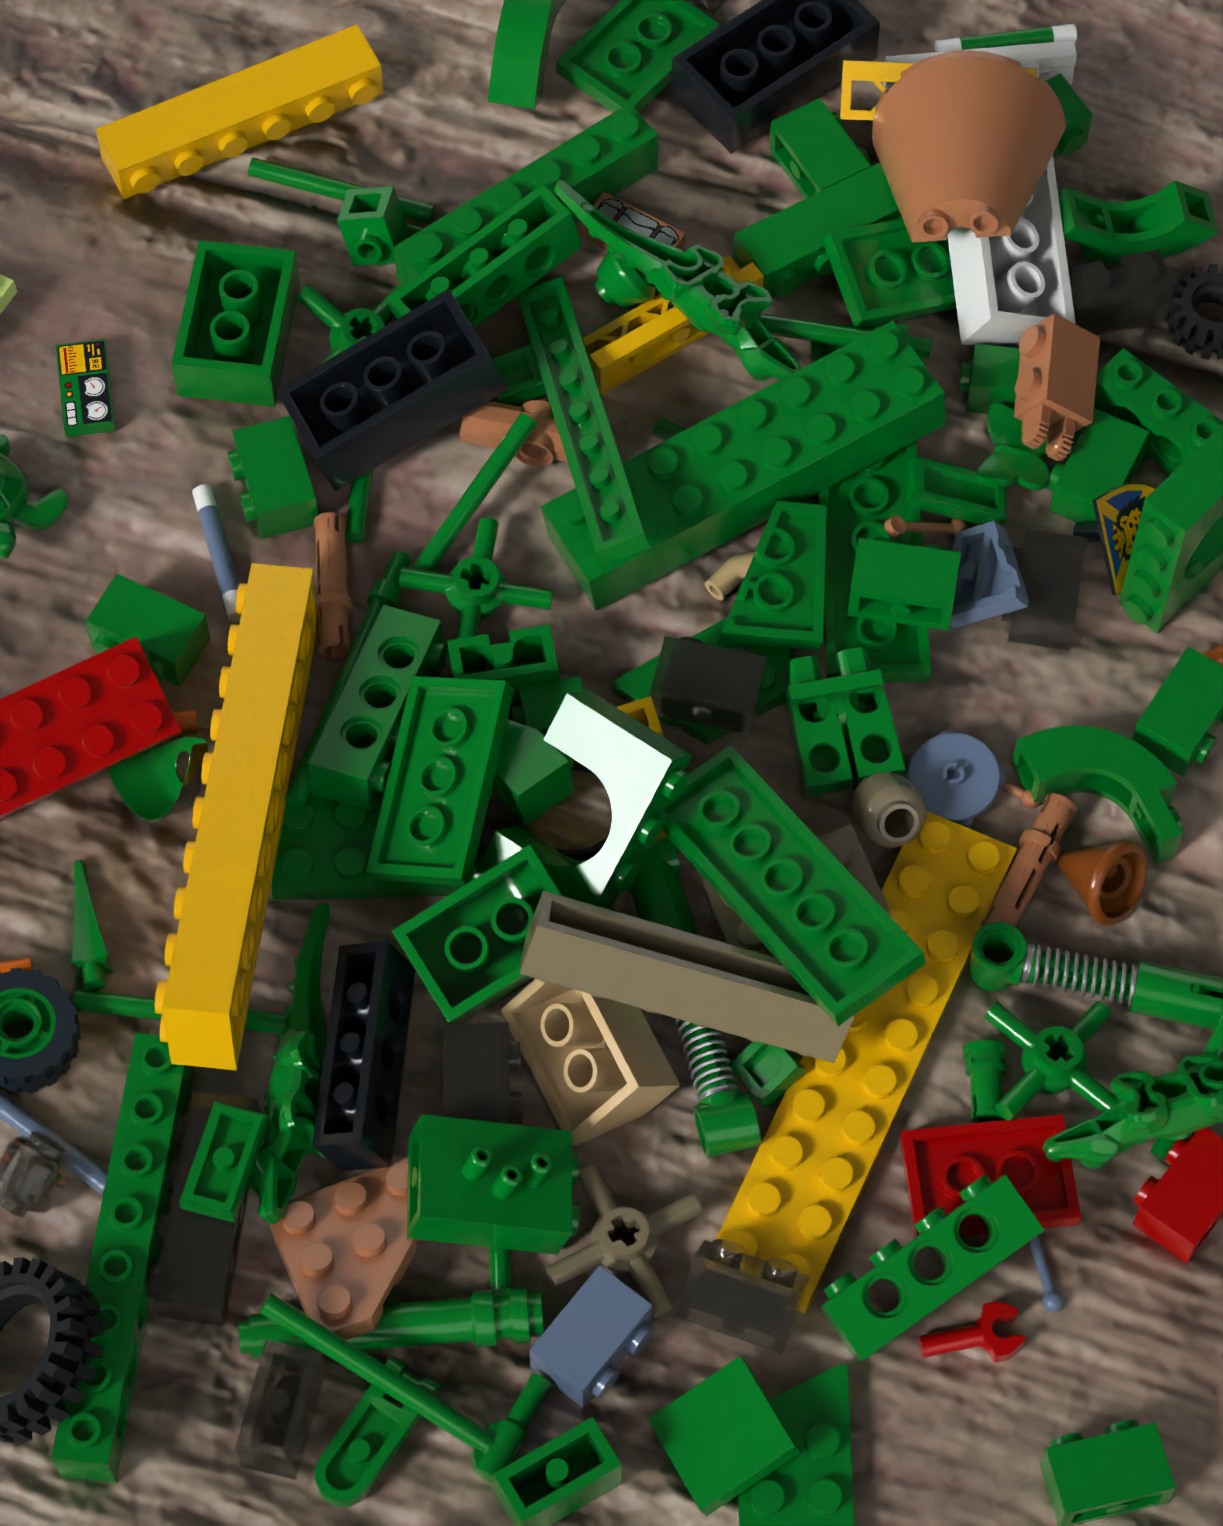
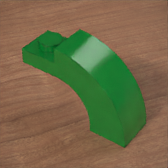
[1058,180,1219,265]

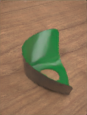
[107,737,208,821]

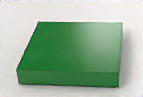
[647,1356,801,1516]

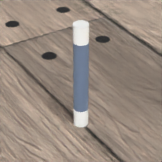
[192,484,241,622]

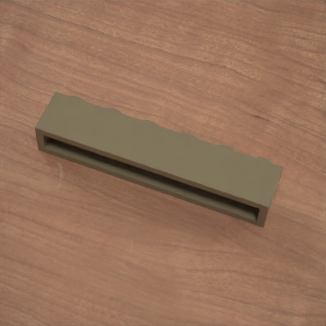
[519,891,855,1063]

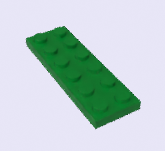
[660,745,926,1027]

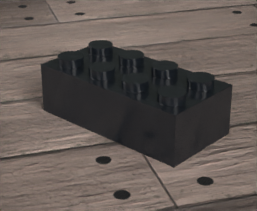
[671,0,880,154]
[277,289,508,491]

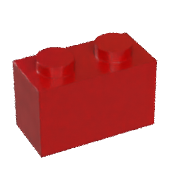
[1132,1127,1223,1264]

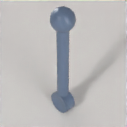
[1029,1236,1064,1313]

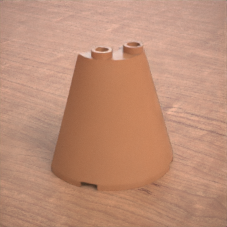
[872,50,1066,243]

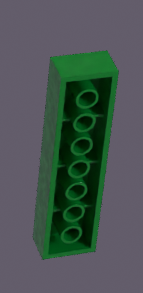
[541,320,946,611]

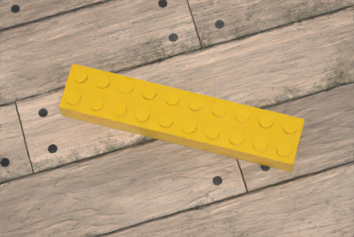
[155,563,319,1071]

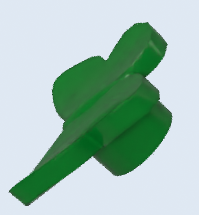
[976,403,1050,491]

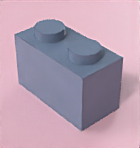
[529,1265,654,1407]

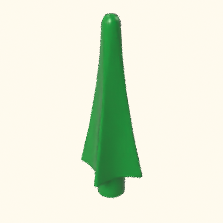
[71,860,113,991]

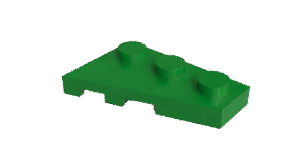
[718,501,827,651]

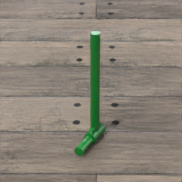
[259,1293,551,1484]

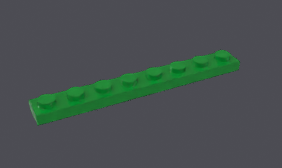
[517,276,651,566]

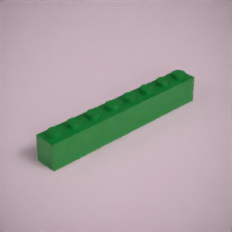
[733,73,1092,299]

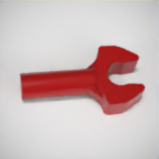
[918,1301,1026,1363]

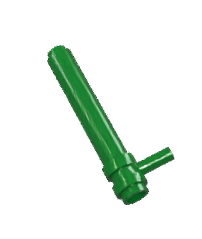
[238,1247,544,1359]

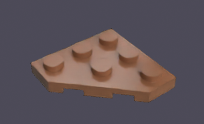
[267,1158,418,1340]

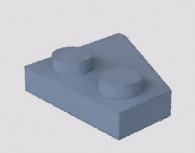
[950,521,1029,628]

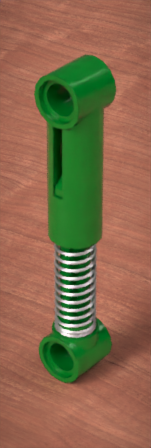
[627,831,761,1159]
[968,922,1223,1030]

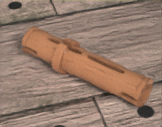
[314,512,354,659]
[981,793,1077,928]

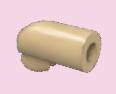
[705,551,755,600]

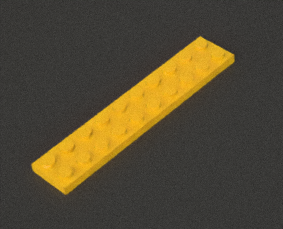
[704,811,1017,1315]

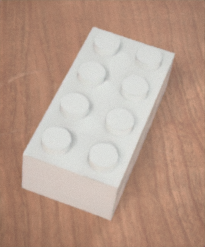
[947,154,1076,348]

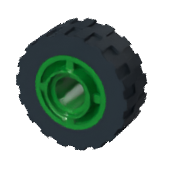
[0,968,81,1095]

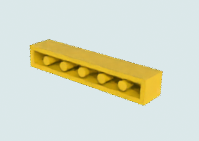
[95,24,384,199]

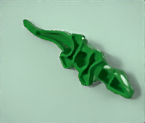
[554,180,802,381]
[248,903,330,1225]
[1042,1055,1223,1169]

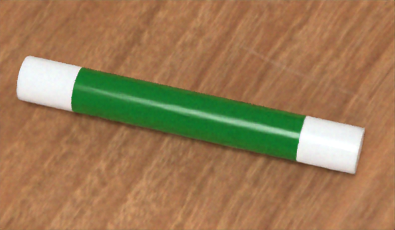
[935,24,1077,52]

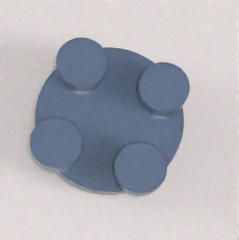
[904,730,1006,828]

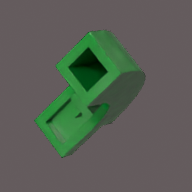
[488,0,566,109]
[1011,725,1183,864]

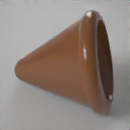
[1057,840,1148,926]

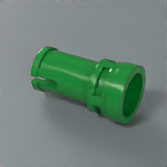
[962,1040,1006,1123]

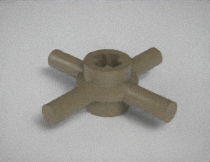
[545,1164,703,1317]

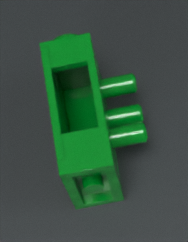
[406,1114,580,1255]

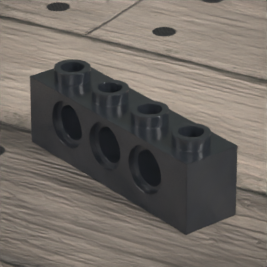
[312,941,416,1171]

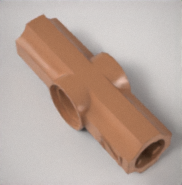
[460,400,615,466]

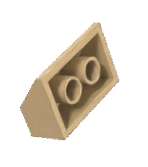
[500,978,680,1146]

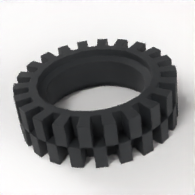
[0,1257,104,1443]

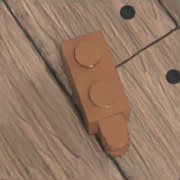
[1014,313,1100,462]

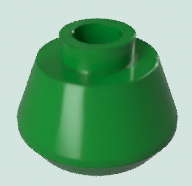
[595,252,657,308]

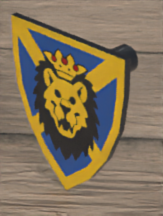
[1073,484,1155,595]

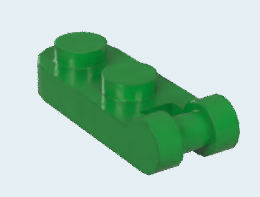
[315,1356,441,1507]

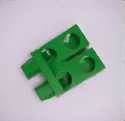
[784,647,905,799]

